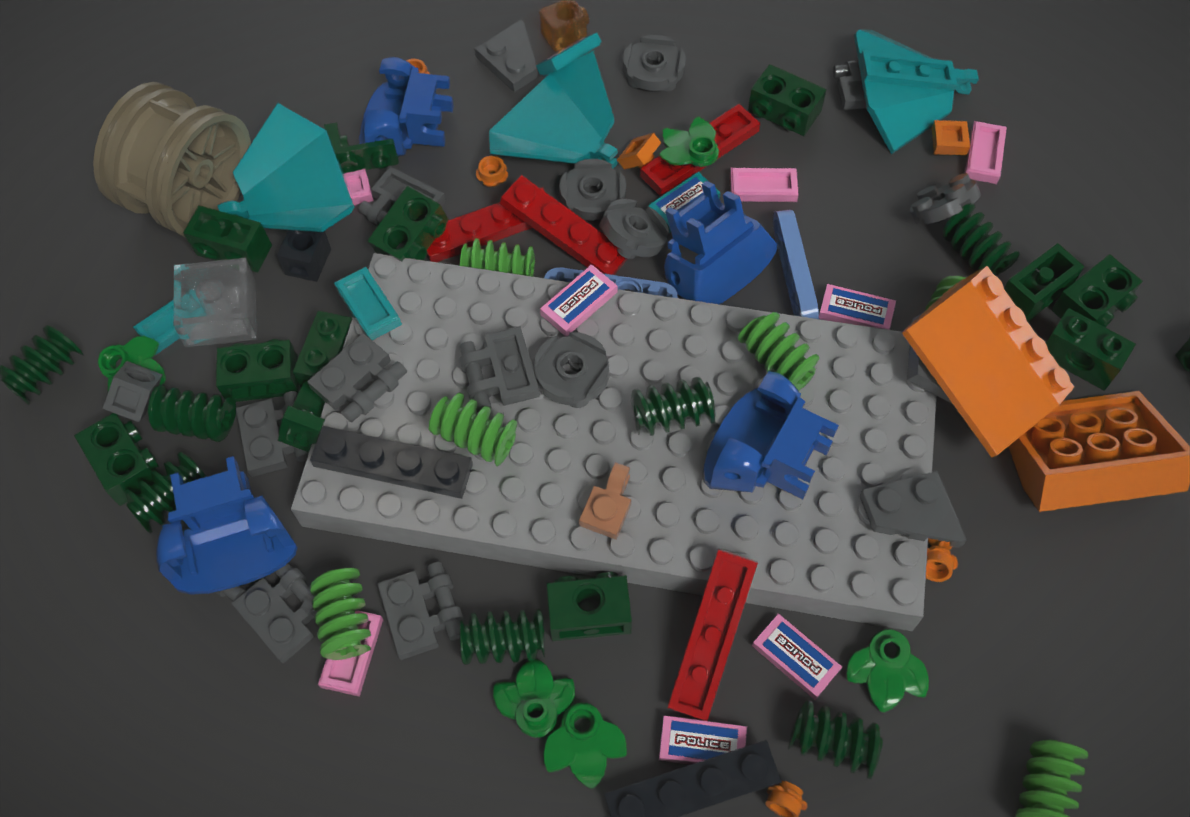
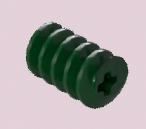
[942,203,1020,276]
[0,325,84,405]
[631,377,716,436]
[148,385,236,442]
[125,452,207,534]
[460,609,545,665]
[788,700,883,779]

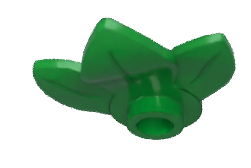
[659,116,719,167]
[98,336,166,391]
[846,629,929,713]
[493,659,575,738]
[544,703,627,789]

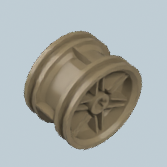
[93,82,251,237]

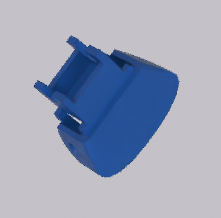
[359,57,454,157]
[664,181,778,304]
[703,371,839,499]
[156,456,298,595]

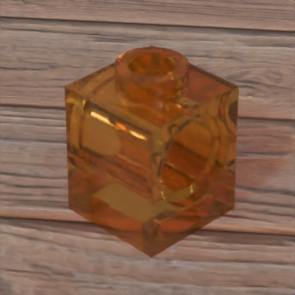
[539,0,589,52]

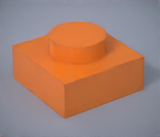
[932,120,970,155]
[617,133,661,170]

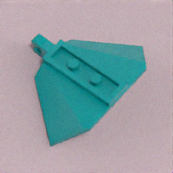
[854,29,979,155]
[489,51,618,169]
[217,103,354,232]

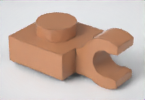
[579,462,631,540]

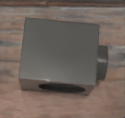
[103,361,163,422]

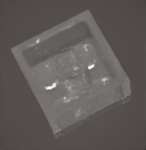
[174,258,257,347]

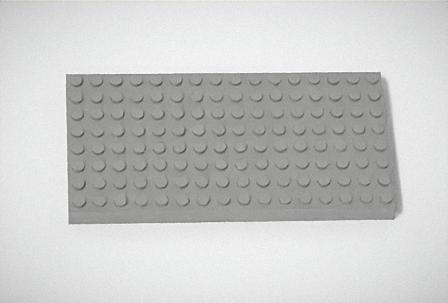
[291,253,936,631]

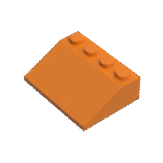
[902,266,1074,458]
[1008,391,1190,512]

